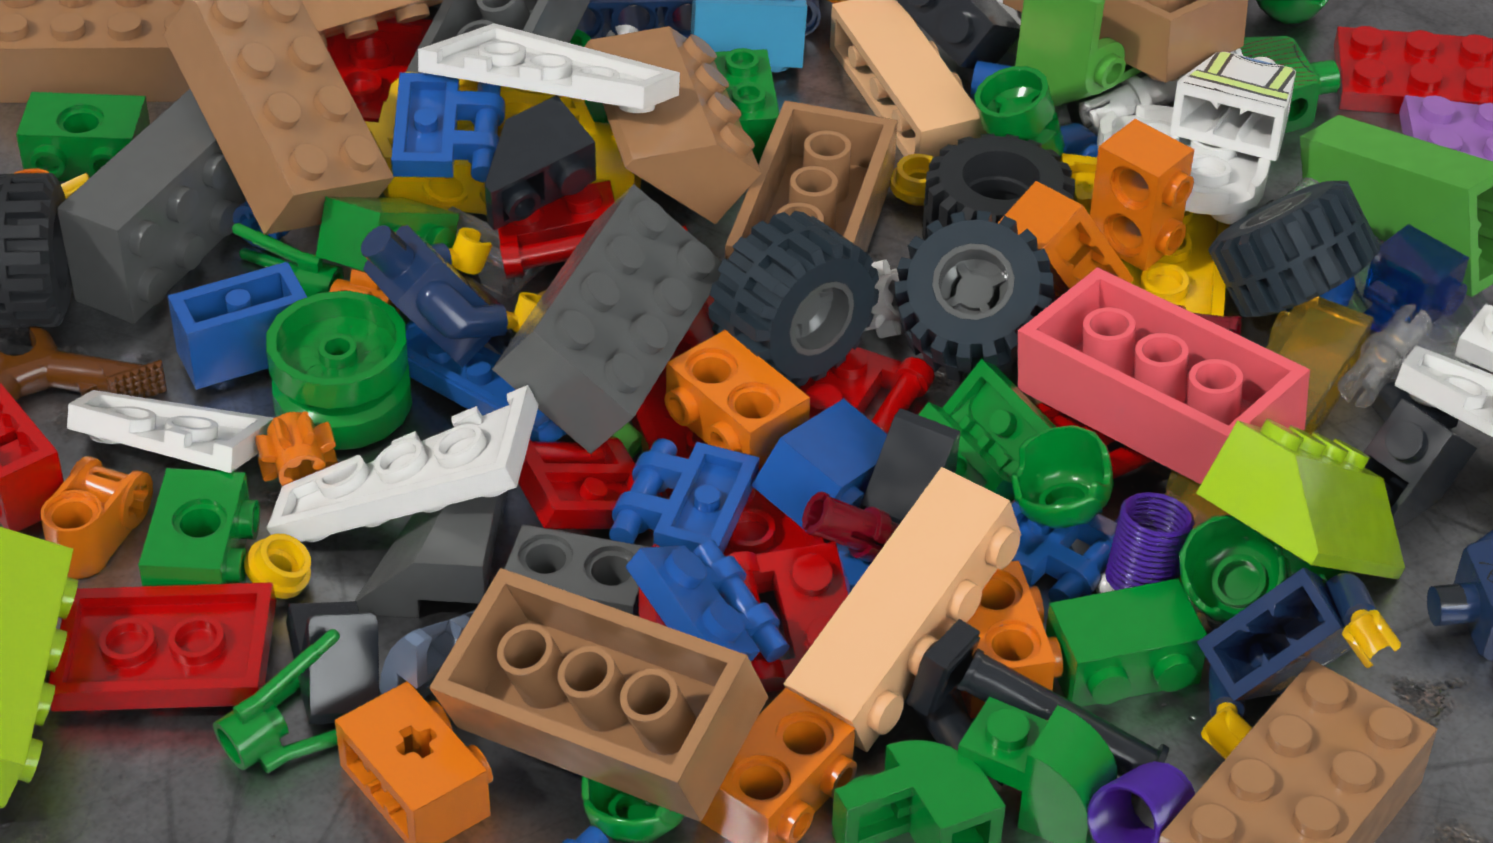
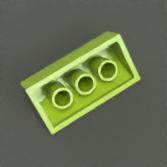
[1196,418,1405,580]
[0,527,78,809]

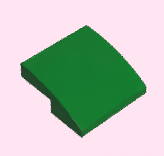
[918,359,1056,502]

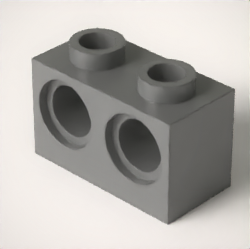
[505,524,647,617]

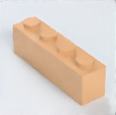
[830,0,987,157]
[784,467,1022,752]

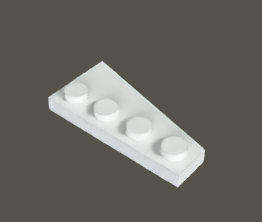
[418,23,680,113]
[267,385,539,542]

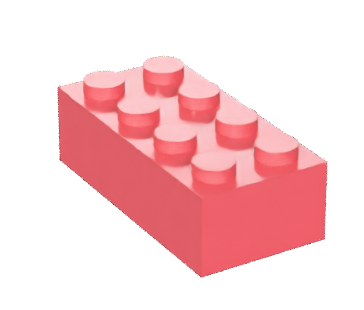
[1018,267,1310,484]

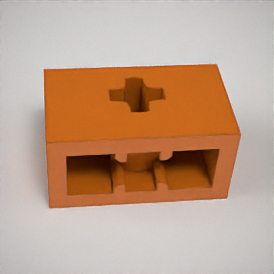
[335,681,493,843]

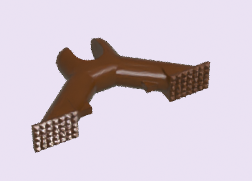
[0,326,167,401]

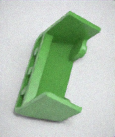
[1015,0,1142,107]

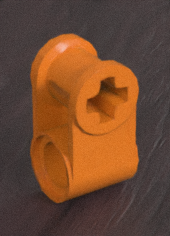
[41,456,153,579]

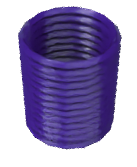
[1105,492,1195,590]
[1087,761,1195,843]

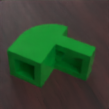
[958,696,1117,843]
[831,740,1006,843]

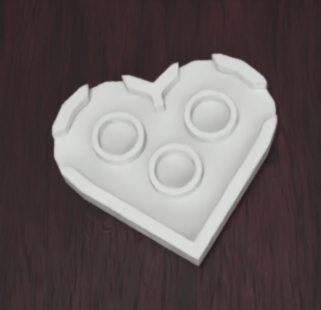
[1097,104,1272,224]

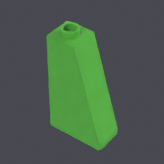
[1300,115,1493,297]

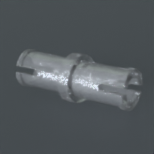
[1338,305,1433,408]

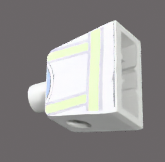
[1169,52,1296,161]

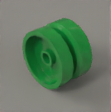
[266,291,412,450]

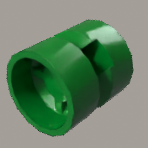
[974,66,1065,157]

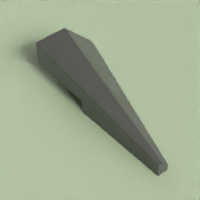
[355,490,508,618]

